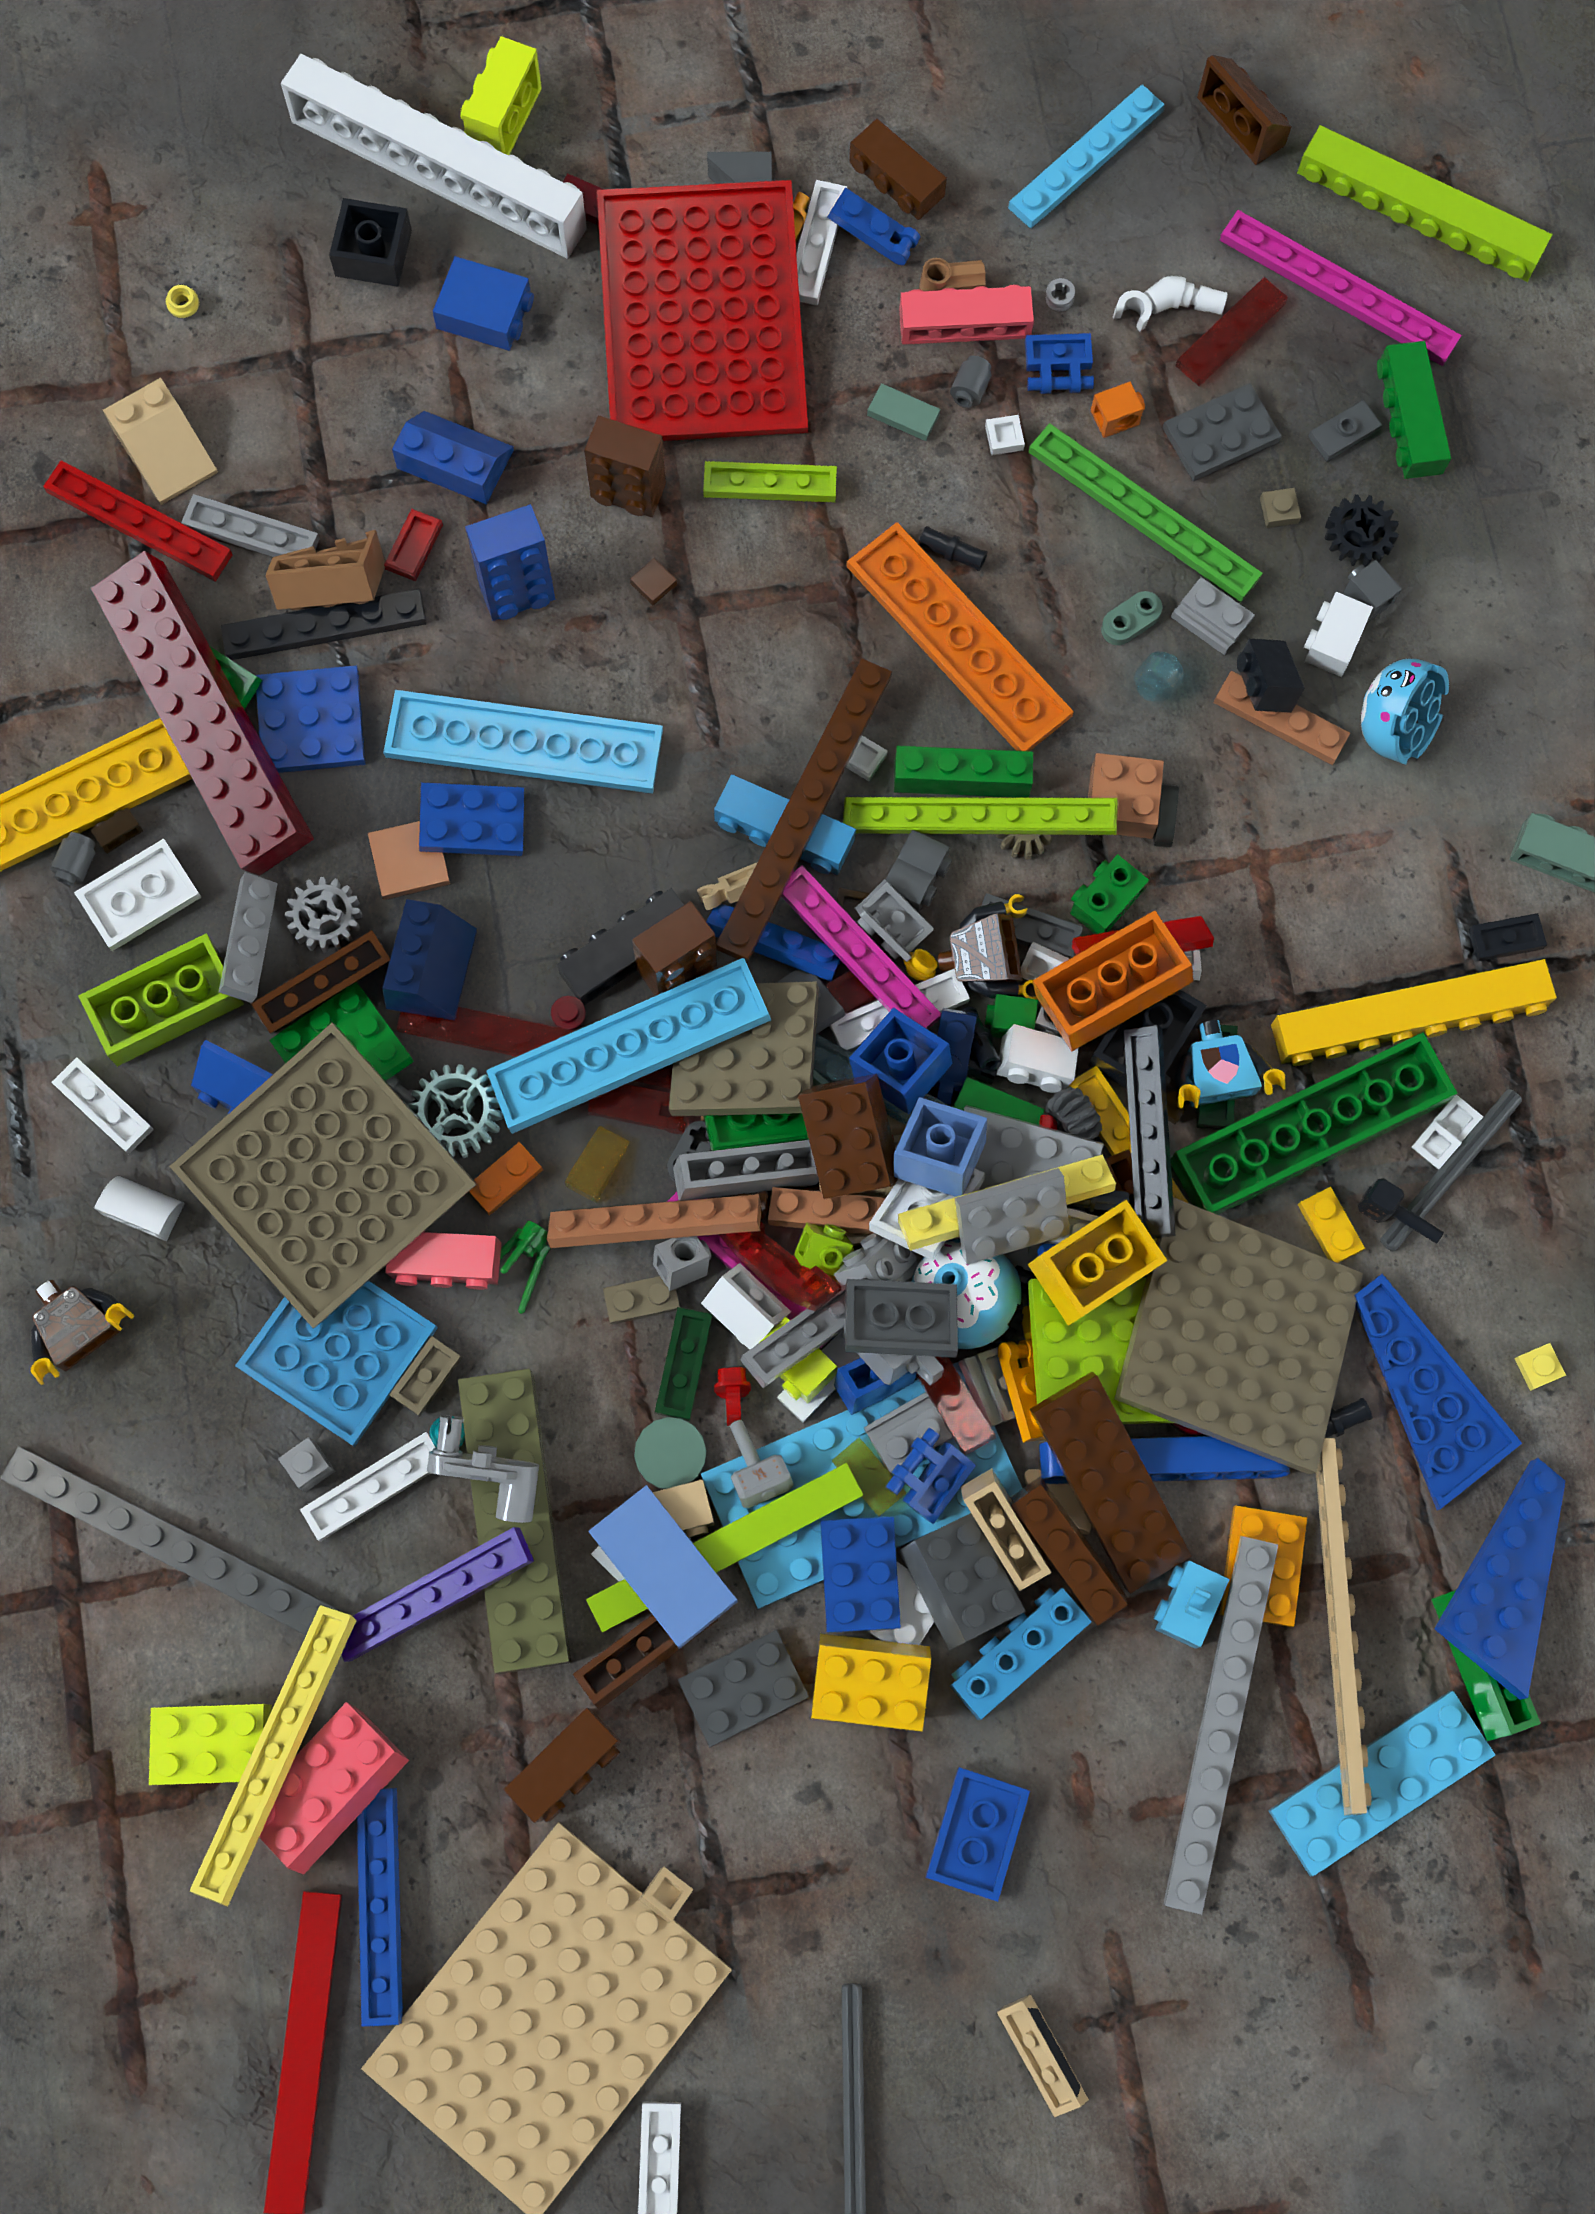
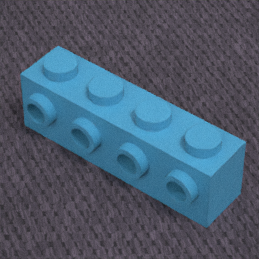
[949,1587,1092,1720]

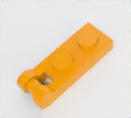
[998,1339,1045,1443]

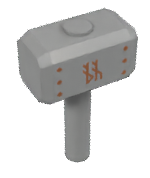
[730,1420,793,1508]

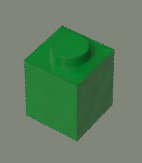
[985,994,1038,1038]

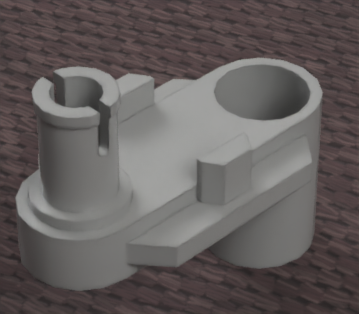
[427,1415,539,1523]

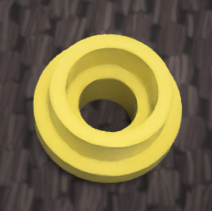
[166,285,199,318]

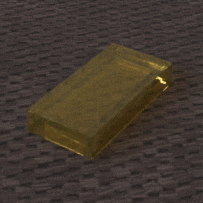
[831,1437,906,1517]

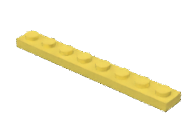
[190,1605,357,1907]

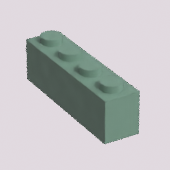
[1509,813,1595,893]

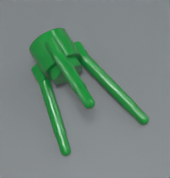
[500,1220,551,1314]

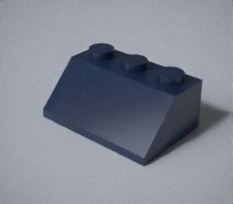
[382,899,477,1020]

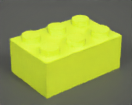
[460,36,542,155]
[149,1704,272,1785]

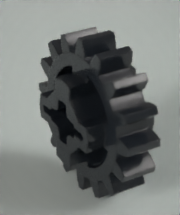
[1325,494,1399,567]

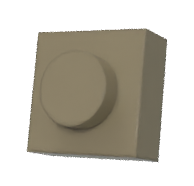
[1260,488,1301,528]

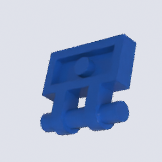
[1025,333,1094,394]
[885,1428,976,1524]

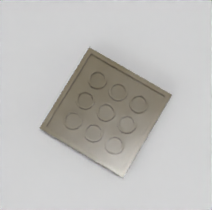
[669,981,819,1116]

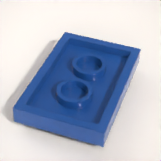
[419,783,524,856]
[820,1516,901,1633]
[925,1767,1030,1902]

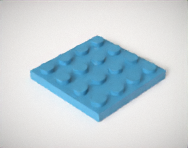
[235,1281,438,1447]

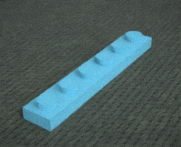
[1008,85,1165,229]

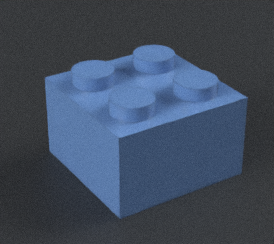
[894,1097,987,1197]

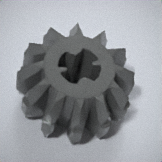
[1045,1087,1102,1140]

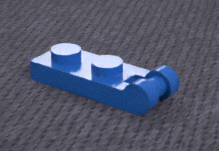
[827,187,920,265]

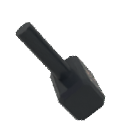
[1358,1178,1444,1244]

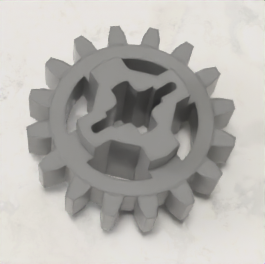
[285,877,362,953]

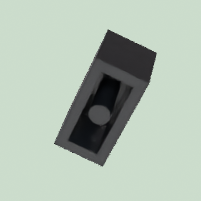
[1237,639,1305,713]

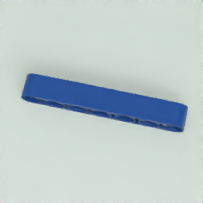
[1039,1437,1290,1484]

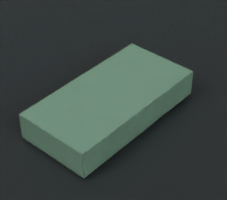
[867,383,941,441]

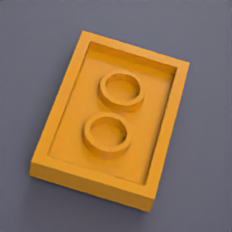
[1219,1505,1307,1627]

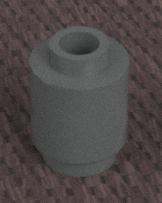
[950,356,992,408]
[50,832,96,886]

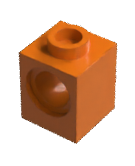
[1090,381,1145,438]

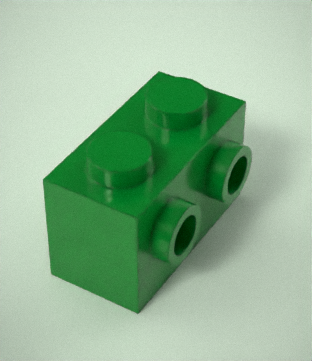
[1070,854,1149,934]

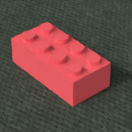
[259,1702,409,1875]

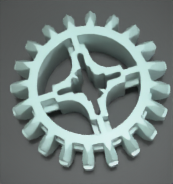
[408,1064,503,1158]

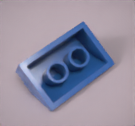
[392,411,514,505]
[191,1040,273,1114]

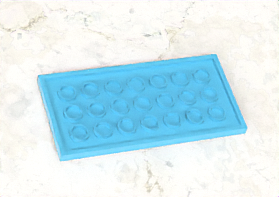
[701,1361,1023,1609]

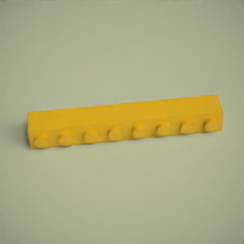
[1271,959,1557,1066]

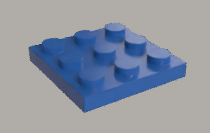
[256,665,365,773]

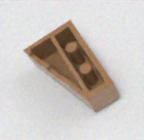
[266,530,385,610]

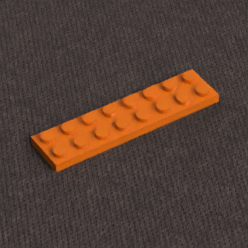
[846,522,1074,751]

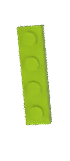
[703,461,837,502]

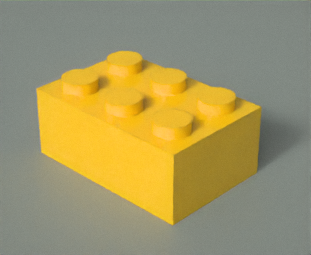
[1028,1199,1168,1326]
[811,1633,931,1732]

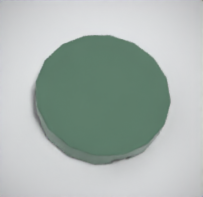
[634,1417,707,1489]

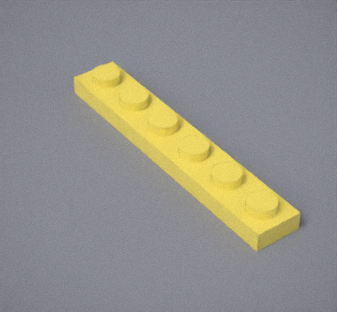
[898,1154,1116,1251]

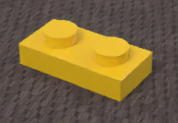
[1298,1187,1365,1263]

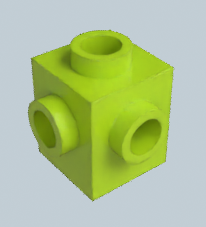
[794,1222,854,1278]

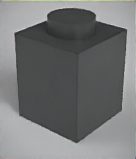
[1343,560,1402,622]

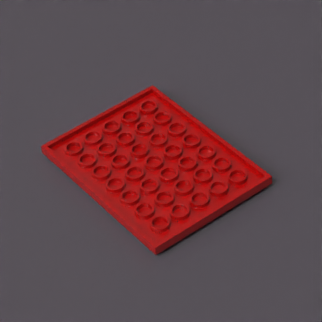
[597,180,808,441]

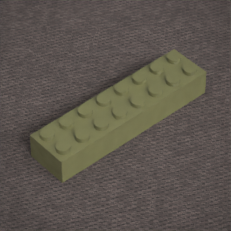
[458,1369,572,1674]

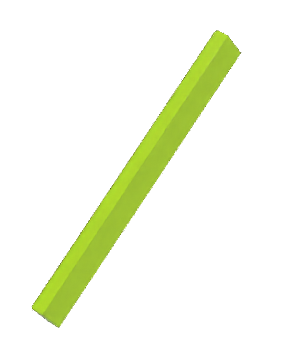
[843,797,1118,835]
[586,1463,864,1632]

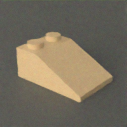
[103,378,218,505]

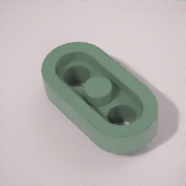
[1101,591,1162,645]

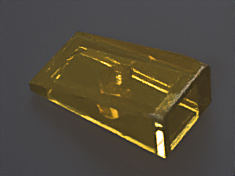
[564,1126,630,1203]

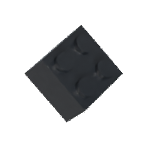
[329,198,412,287]

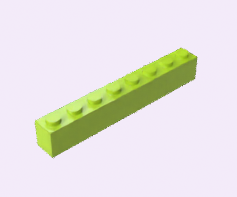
[1297,125,1553,282]

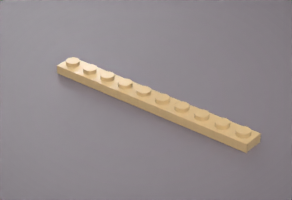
[1316,1438,1371,1815]

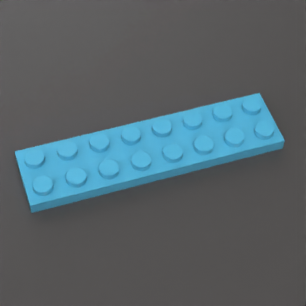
[383,690,663,794]
[486,958,771,1134]

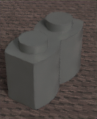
[886,830,952,912]

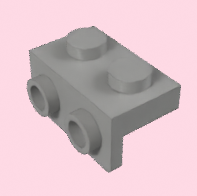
[855,879,934,962]
[834,1233,917,1286]

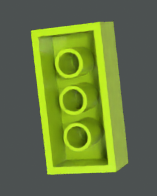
[78,933,244,1067]

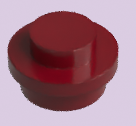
[551,996,586,1031]

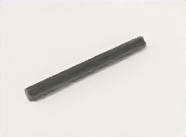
[1380,1089,1522,1252]
[841,1983,866,2214]

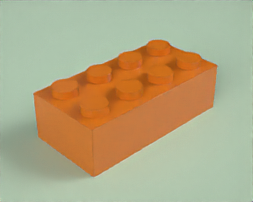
[1033,910,1194,1051]

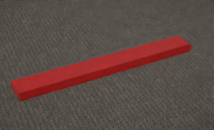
[264,1891,342,2214]

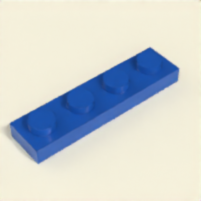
[706,903,841,982]

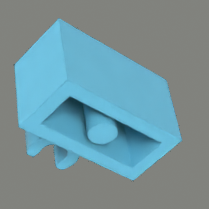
[1153,1561,1230,1649]

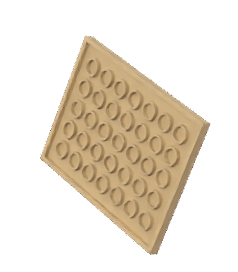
[361,1822,732,2214]

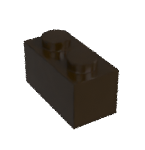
[91,807,143,854]

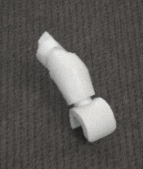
[1113,276,1227,332]

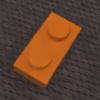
[469,1142,543,1216]

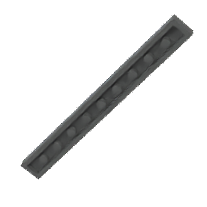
[0,1446,340,1635]

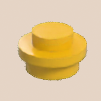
[904,949,937,981]

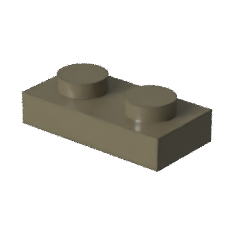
[603,1276,680,1325]
[389,1336,462,1417]

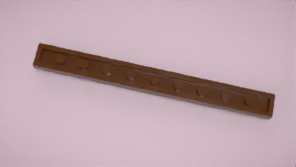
[716,658,892,963]

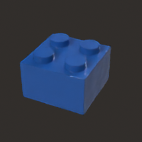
[849,1007,953,1115]

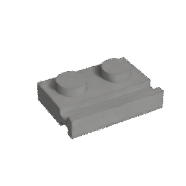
[1171,577,1255,655]
[958,1347,1016,1429]
[864,1391,953,1474]

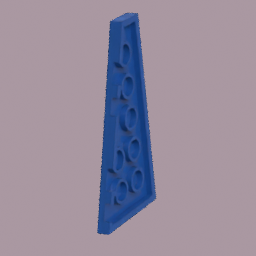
[1355,1274,1522,1510]
[1434,1458,1566,1700]

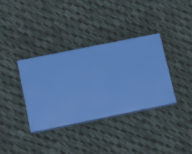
[588,1485,738,1649]

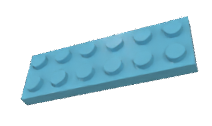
[1268,1691,1495,1877]

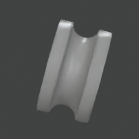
[1045,278,1075,312]

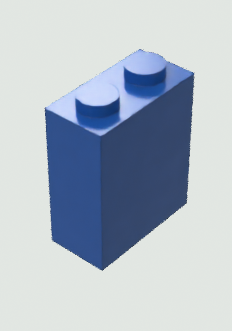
[433,256,534,351]

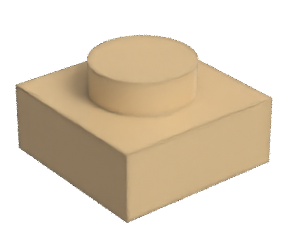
[639,1866,693,1923]

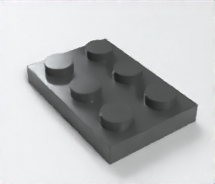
[1163,383,1281,481]
[845,1279,958,1357]
[677,1630,809,1747]

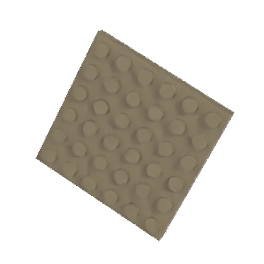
[169,1023,477,1328]
[1114,1197,1363,1475]

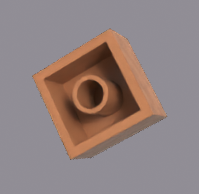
[1088,753,1164,839]

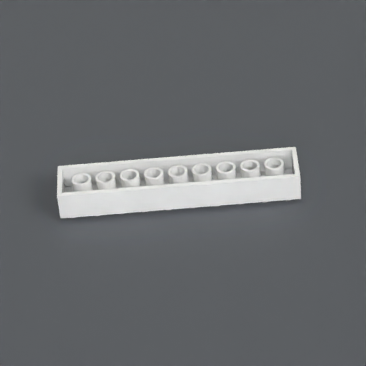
[281,54,587,259]

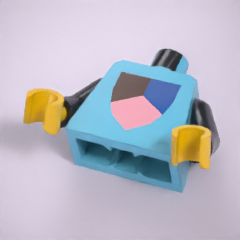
[1174,1020,1286,1108]

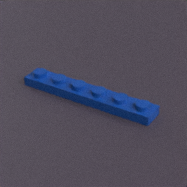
[357,1788,403,2027]

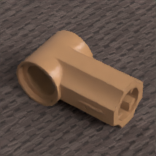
[919,258,986,291]

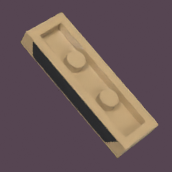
[997,1994,1089,2117]

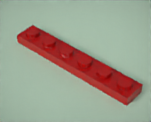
[43,460,233,582]

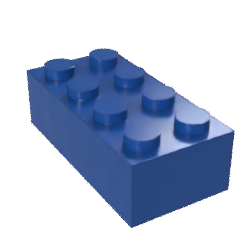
[465,504,555,621]

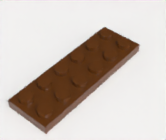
[1030,1372,1191,1594]

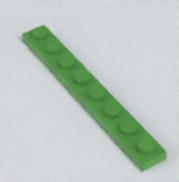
[1029,423,1263,602]

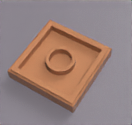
[368,821,450,900]

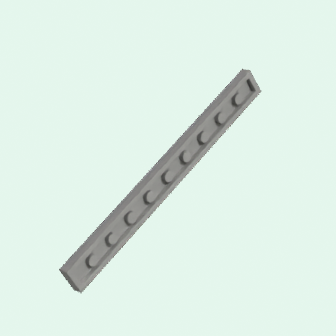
[1163,1536,1278,1915]

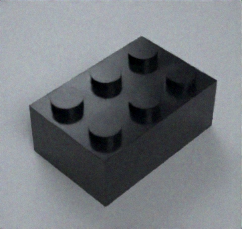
[1088,990,1207,1089]

